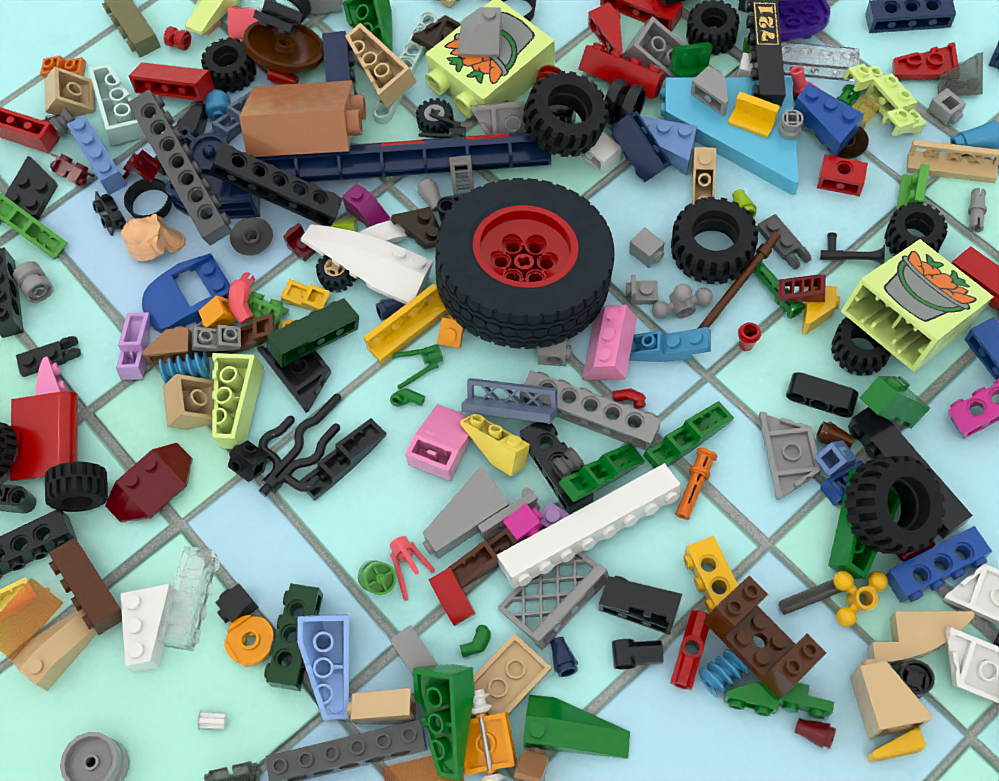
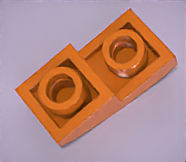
[40,55,86,77]

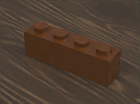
[48,538,122,635]

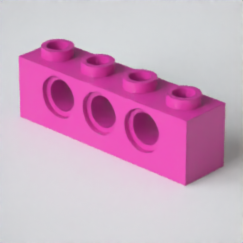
[948,378,999,439]

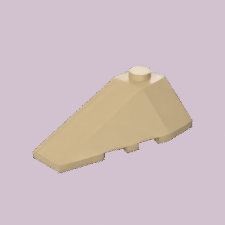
[12,609,97,691]

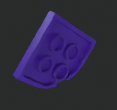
[777,0,831,41]

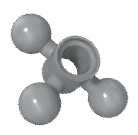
[652,284,713,319]

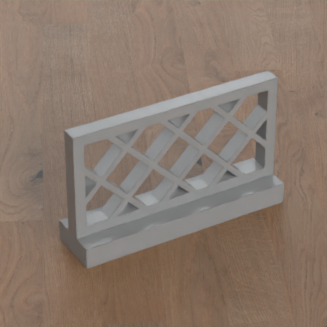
[497,551,609,650]

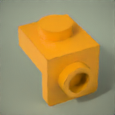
[437,314,464,348]

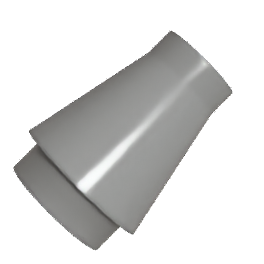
[417,179,441,212]

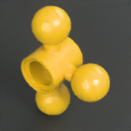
[833,571,888,627]

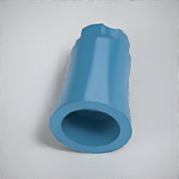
[950,120,999,155]

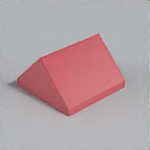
[227,6,262,40]

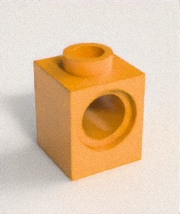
[198,295,237,329]

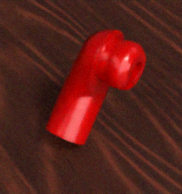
[613,388,646,409]

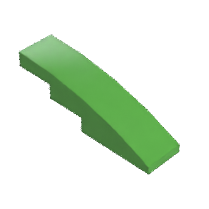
[0,193,68,260]

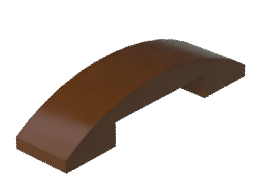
[193,314,275,357]

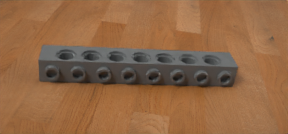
[127,90,232,246]

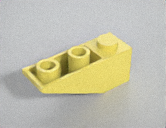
[460,414,530,476]

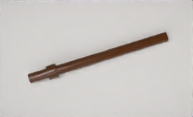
[697,232,781,329]

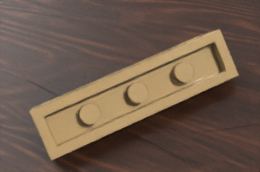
[906,140,999,183]

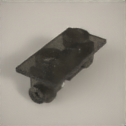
[204,761,261,781]

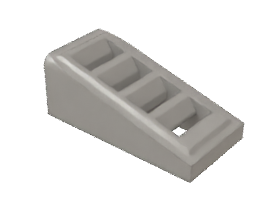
[449,155,474,195]

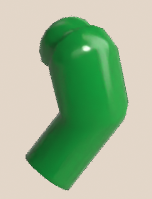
[459,625,491,657]

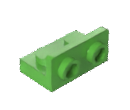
[896,164,930,210]
[246,291,289,330]

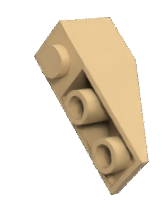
[692,147,716,205]

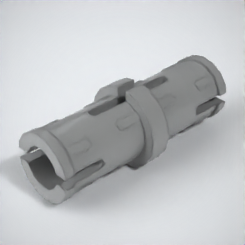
[968,188,987,232]

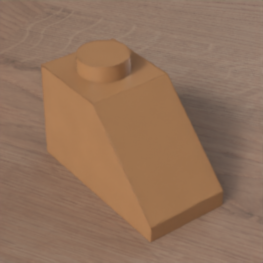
[143,326,194,365]
[514,747,549,781]

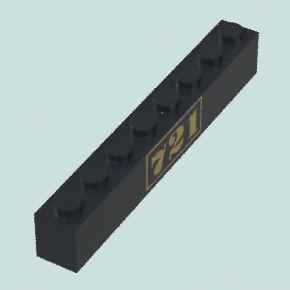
[745,0,786,107]

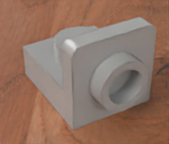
[626,275,658,305]

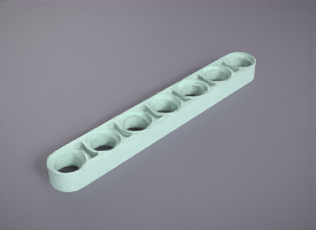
[373,12,437,124]

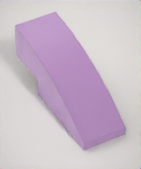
[116,312,150,380]

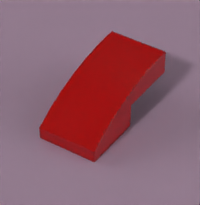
[428,567,476,626]

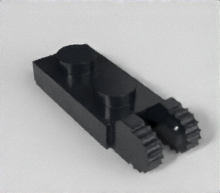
[16,336,81,377]

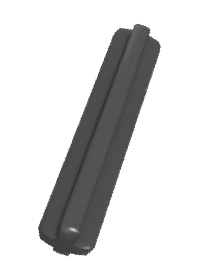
[779,579,842,615]

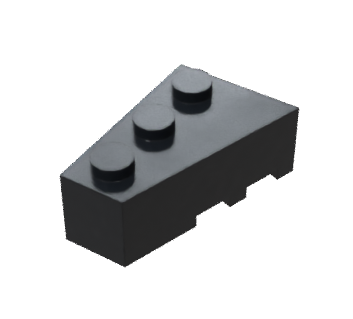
[598,576,682,635]

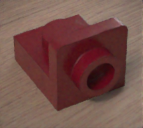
[283,223,316,262]

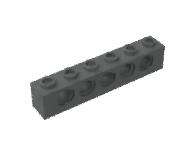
[265,719,428,781]

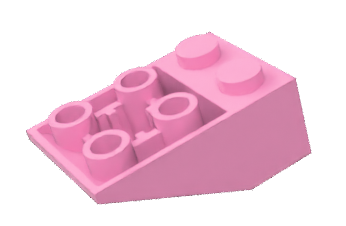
[405,404,471,481]

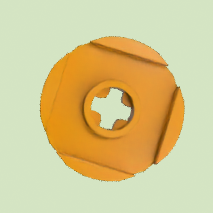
[224,615,276,667]

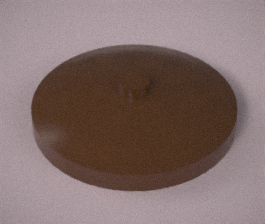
[243,21,324,73]

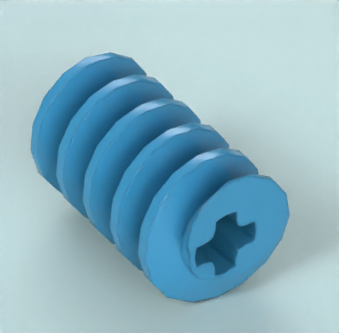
[159,351,210,384]
[699,650,750,698]

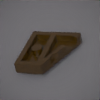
[411,15,461,50]
[391,207,440,249]

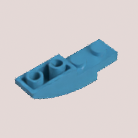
[629,327,711,362]

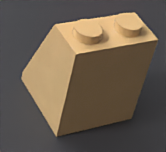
[850,659,933,739]

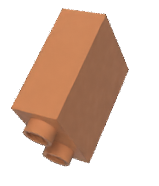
[239,80,366,157]

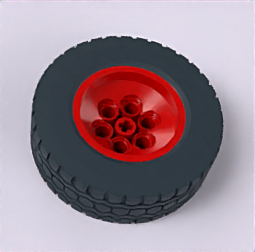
[435,178,615,349]

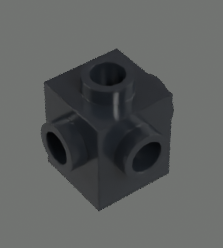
[227,440,269,482]

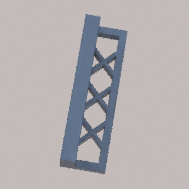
[461,378,558,423]

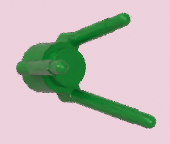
[392,344,443,389]

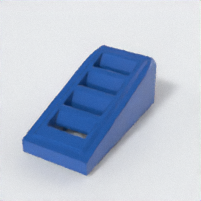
[820,460,864,506]

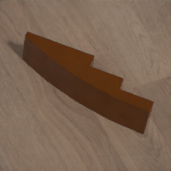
[446,527,519,588]

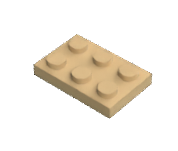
[474,633,552,716]

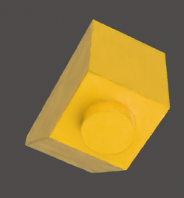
[802,286,840,334]

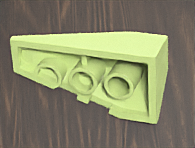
[185,0,241,35]

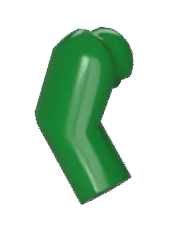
[390,388,425,407]

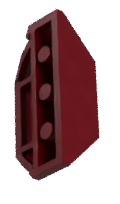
[105,443,192,523]

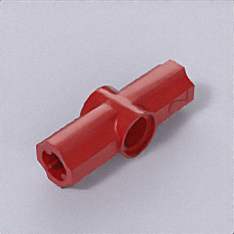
[670,610,709,690]

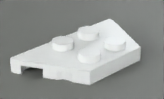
[942,564,999,625]
[945,627,999,704]

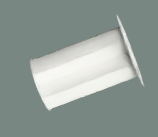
[198,710,227,730]

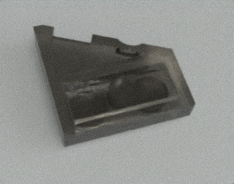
[938,52,983,96]

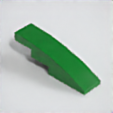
[643,401,734,469]
[559,443,645,502]

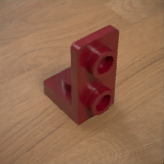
[122,149,162,183]

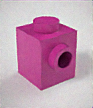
[503,503,544,542]

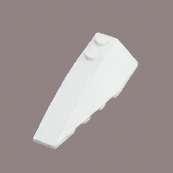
[301,224,433,304]

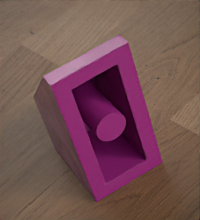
[342,183,391,228]

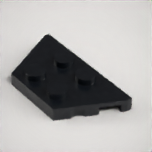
[0,156,58,222]
[257,345,332,413]

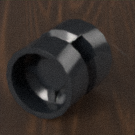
[896,660,935,699]

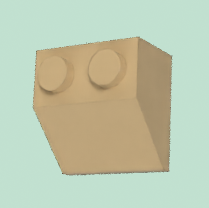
[44,66,95,117]
[163,374,214,430]

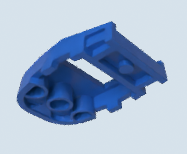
[142,253,231,333]

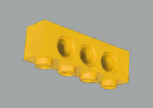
[683,535,738,614]

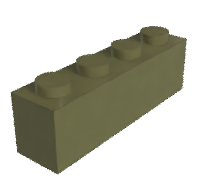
[102,0,161,58]

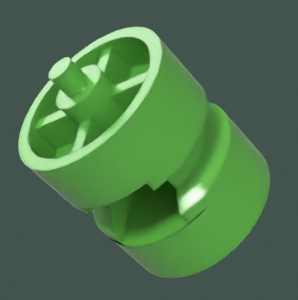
[358,560,397,595]

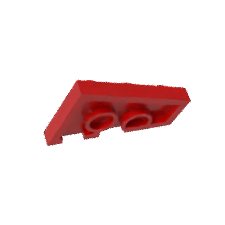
[892,42,959,80]

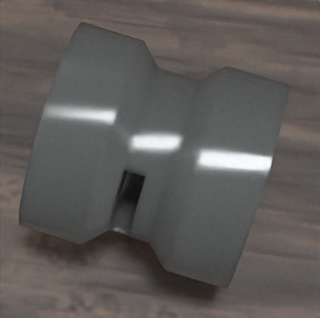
[49,108,76,137]
[550,447,584,479]

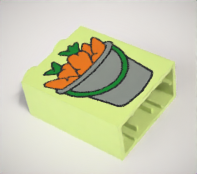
[425,0,555,118]
[841,239,994,372]

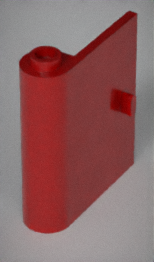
[10,391,78,481]

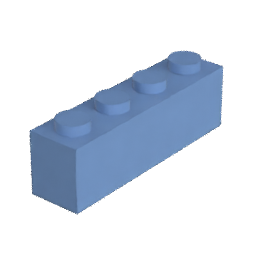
[67,115,127,195]

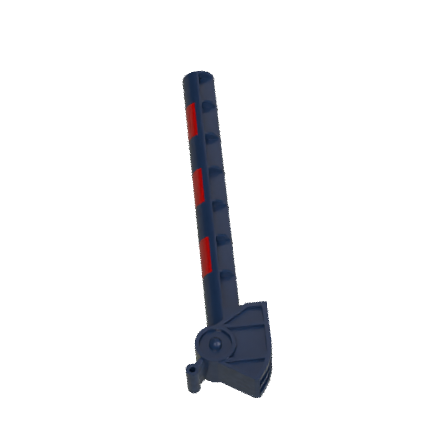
[166,127,551,219]

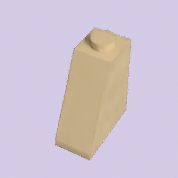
[347,688,417,725]

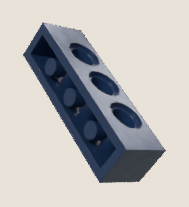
[865,0,956,33]

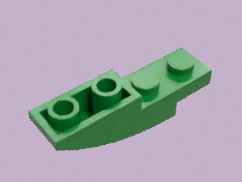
[723,682,834,719]

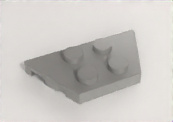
[471,100,550,135]
[759,412,821,500]

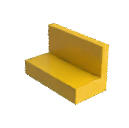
[727,92,780,138]

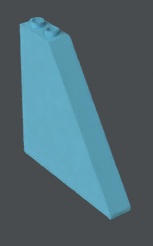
[660,77,799,195]

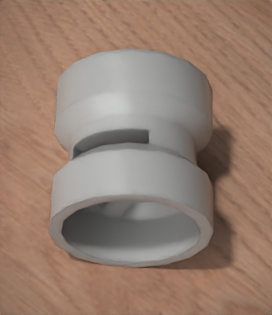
[779,109,804,140]

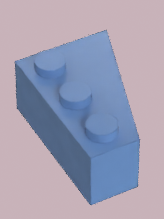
[641,116,697,175]

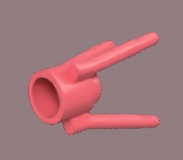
[389,536,435,600]

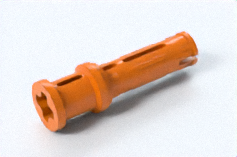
[675,448,718,520]

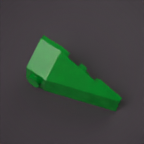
[343,0,393,52]
[413,664,474,781]
[523,695,630,759]

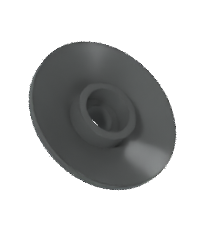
[230,217,273,255]

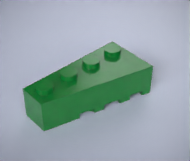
[828,468,900,579]

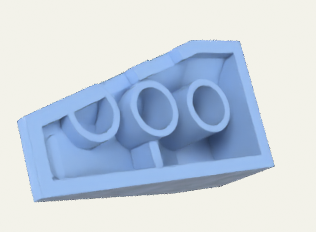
[297,614,349,720]

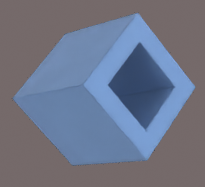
[814,440,858,476]

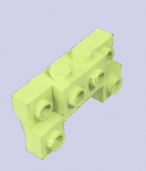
[843,64,927,137]

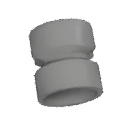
[13,261,53,303]

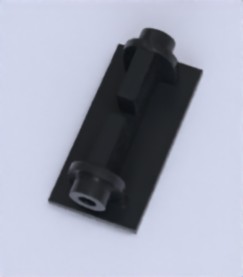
[92,191,126,236]

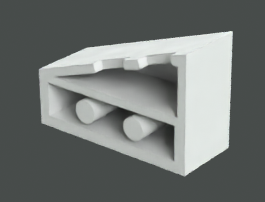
[120,584,178,673]

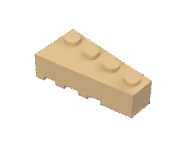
[345,23,416,109]

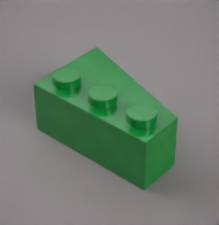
[859,376,931,429]

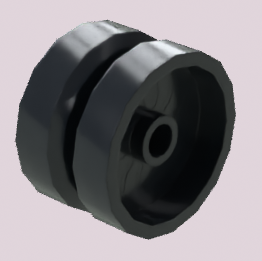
[605,77,647,125]

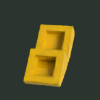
[281,279,331,311]

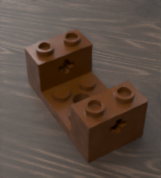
[703,575,827,699]

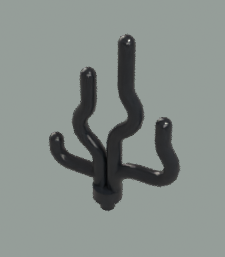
[258,393,341,497]

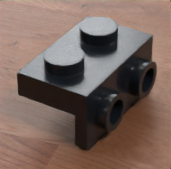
[253,0,303,35]

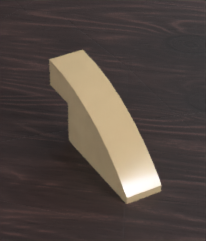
[867,611,975,666]

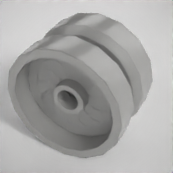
[60,732,129,781]

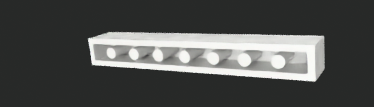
[497,463,681,589]

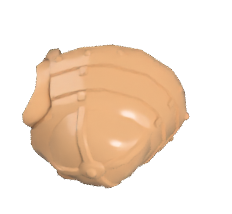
[121,214,186,262]

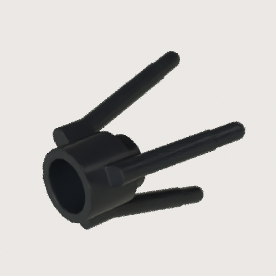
[418,113,466,138]

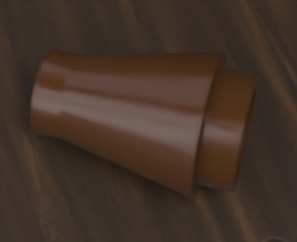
[816,421,855,449]

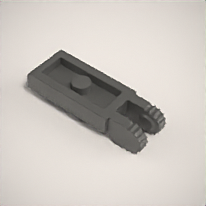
[757,214,812,270]

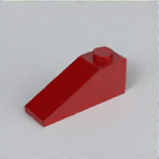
[588,2,622,52]

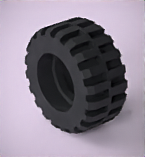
[523,71,609,157]
[671,197,759,284]
[844,455,945,554]

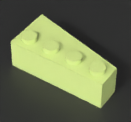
[212,353,264,449]

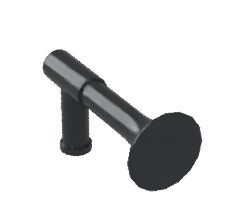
[820,232,885,265]

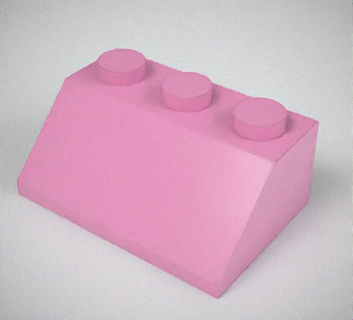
[582,305,637,381]

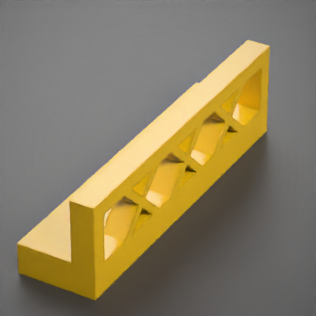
[363,283,448,364]

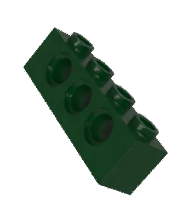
[264,583,323,691]

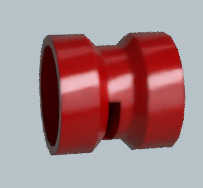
[164,26,191,51]

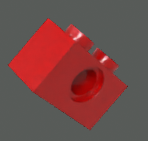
[817,155,868,196]

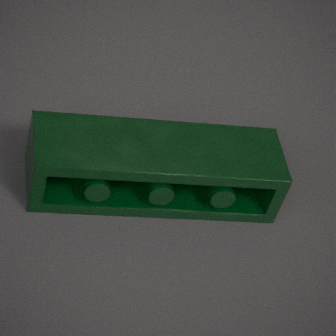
[267,298,359,367]

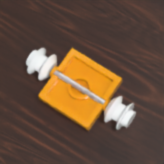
[464,689,518,781]

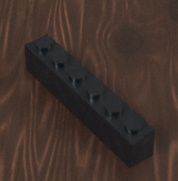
[848,407,973,539]

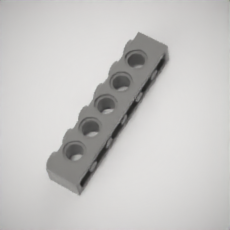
[519,370,661,451]

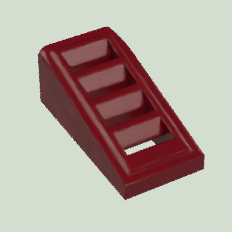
[778,274,826,302]

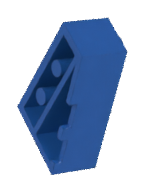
[794,83,864,156]

